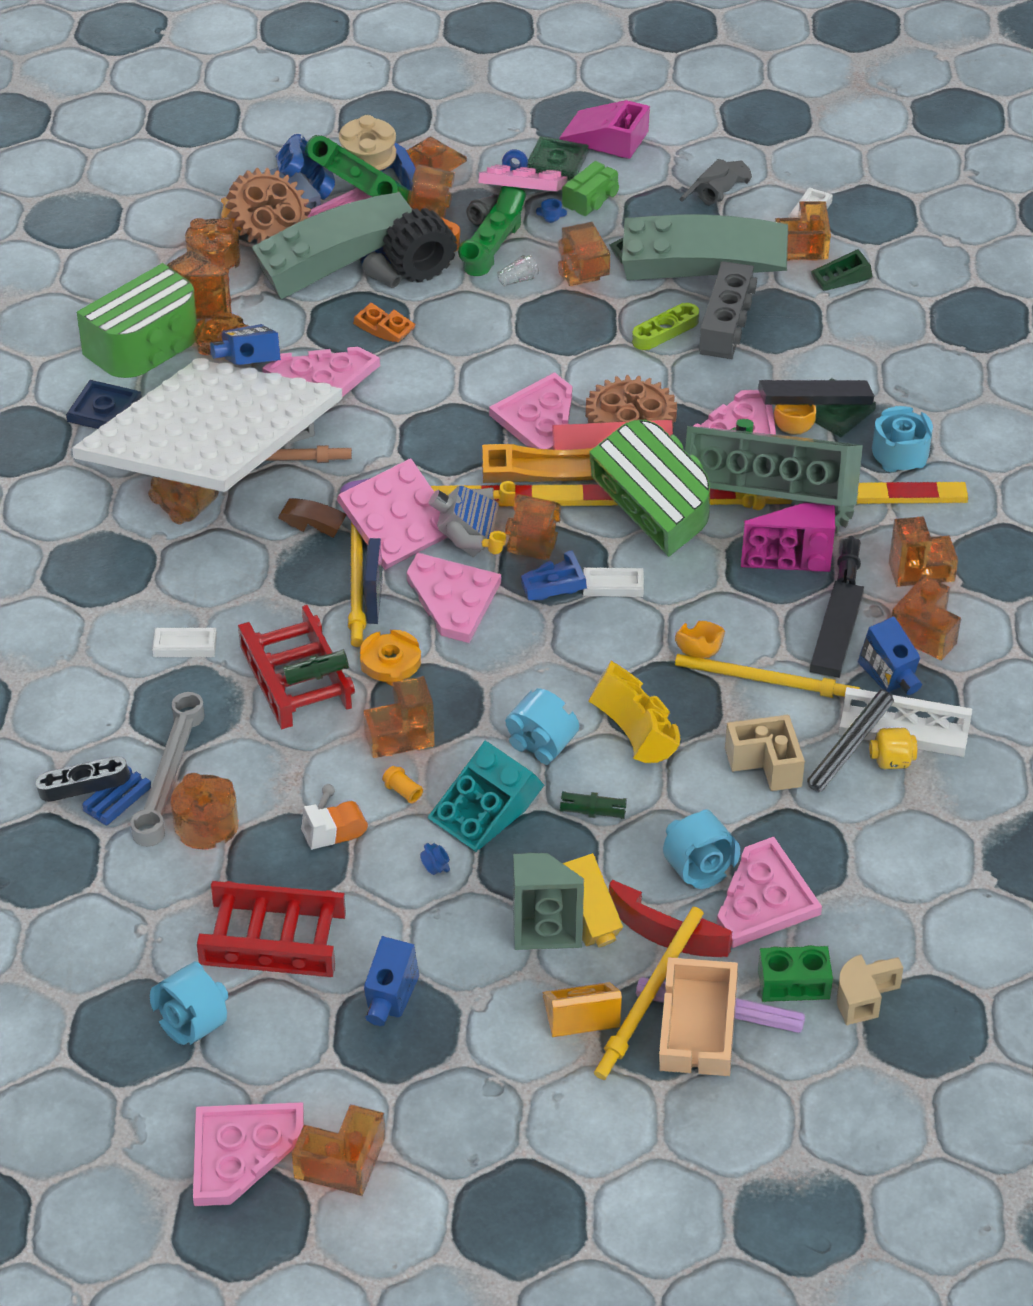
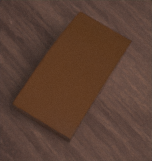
[278,498,347,538]

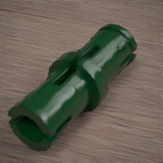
[283,649,349,686]
[560,791,627,819]

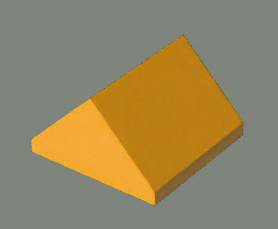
[543,982,622,1037]

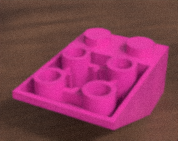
[559,100,650,159]
[741,502,835,572]

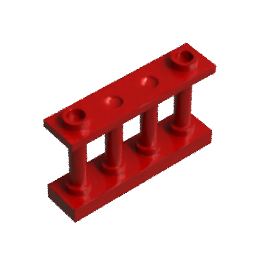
[238,605,355,730]
[197,881,346,977]

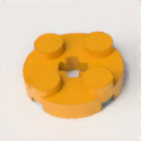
[360,630,421,686]

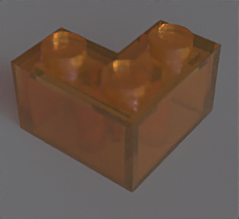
[775,201,831,261]
[558,222,610,286]
[888,516,958,587]
[891,575,961,661]
[363,676,435,758]
[292,1104,386,1196]

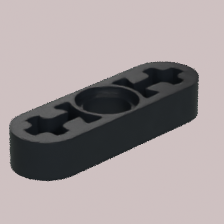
[35,756,131,802]

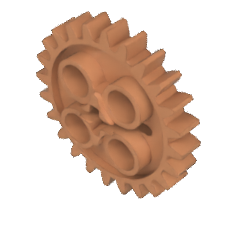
[225,168,311,244]
[585,375,677,428]

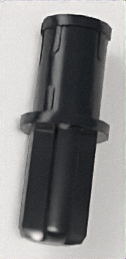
[837,536,861,585]

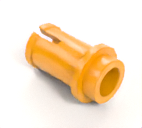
[382,766,424,804]

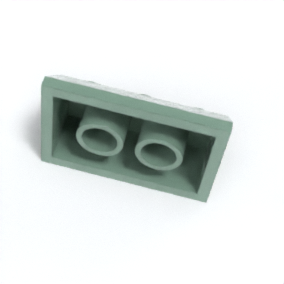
[513,852,584,950]

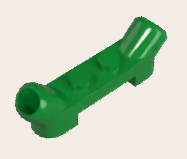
[305,135,412,204]
[458,186,526,276]

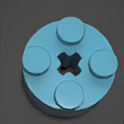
[872,406,933,472]
[505,688,579,765]
[663,809,740,889]
[150,961,229,1045]

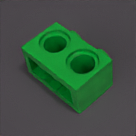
[758,945,833,1002]

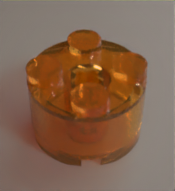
[407,164,455,219]
[185,217,241,277]
[148,476,219,525]
[505,494,561,560]
[171,773,239,850]

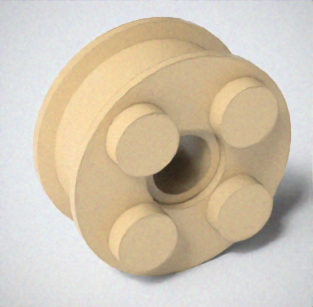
[339,115,396,171]

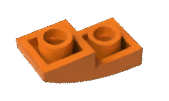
[353,302,416,342]

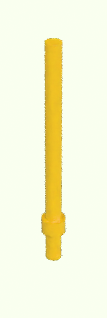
[348,522,366,647]
[675,654,860,698]
[594,906,704,1080]

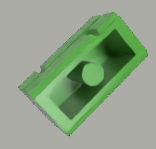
[562,161,619,216]

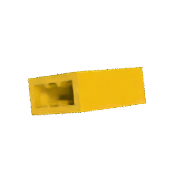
[563,853,623,947]

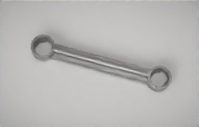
[130,692,205,847]

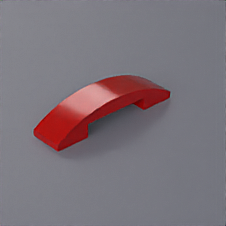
[609,879,733,957]

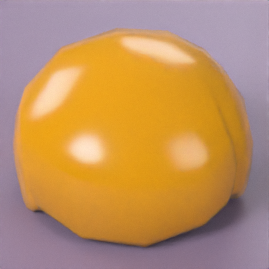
[773,405,816,435]
[675,620,725,658]

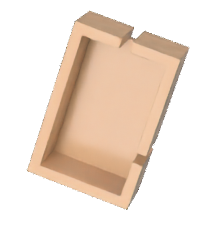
[659,957,738,1076]

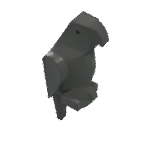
[679,159,752,206]

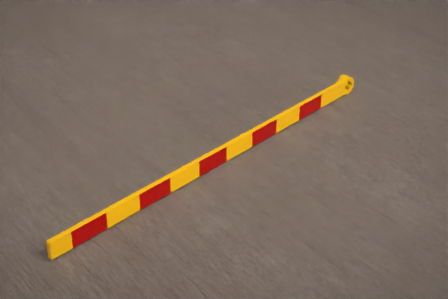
[431,482,969,506]

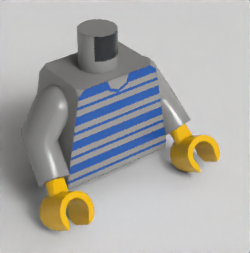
[429,481,515,557]

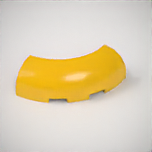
[588,661,680,763]

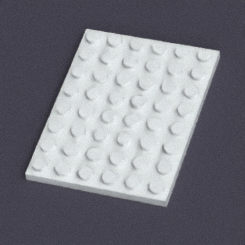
[72,358,342,492]

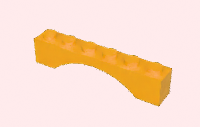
[482,444,594,483]

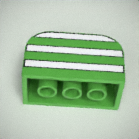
[76,263,198,378]
[589,420,710,557]

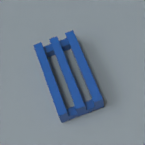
[82,766,151,826]

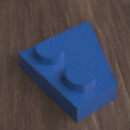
[521,550,587,601]

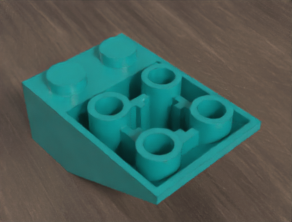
[427,740,545,852]

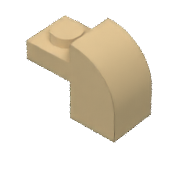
[837,955,904,1025]

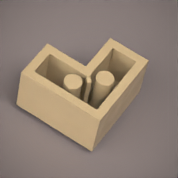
[725,715,805,791]

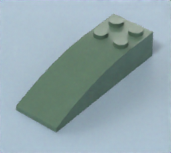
[251,192,412,300]
[622,214,788,280]
[685,426,863,506]

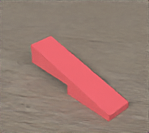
[552,420,673,450]

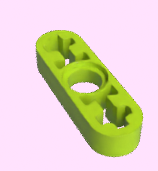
[632,303,699,350]

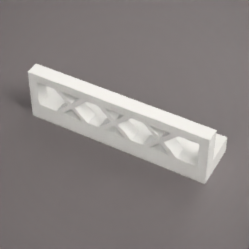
[839,687,972,757]

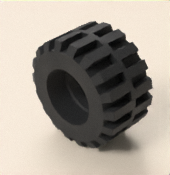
[383,208,457,283]

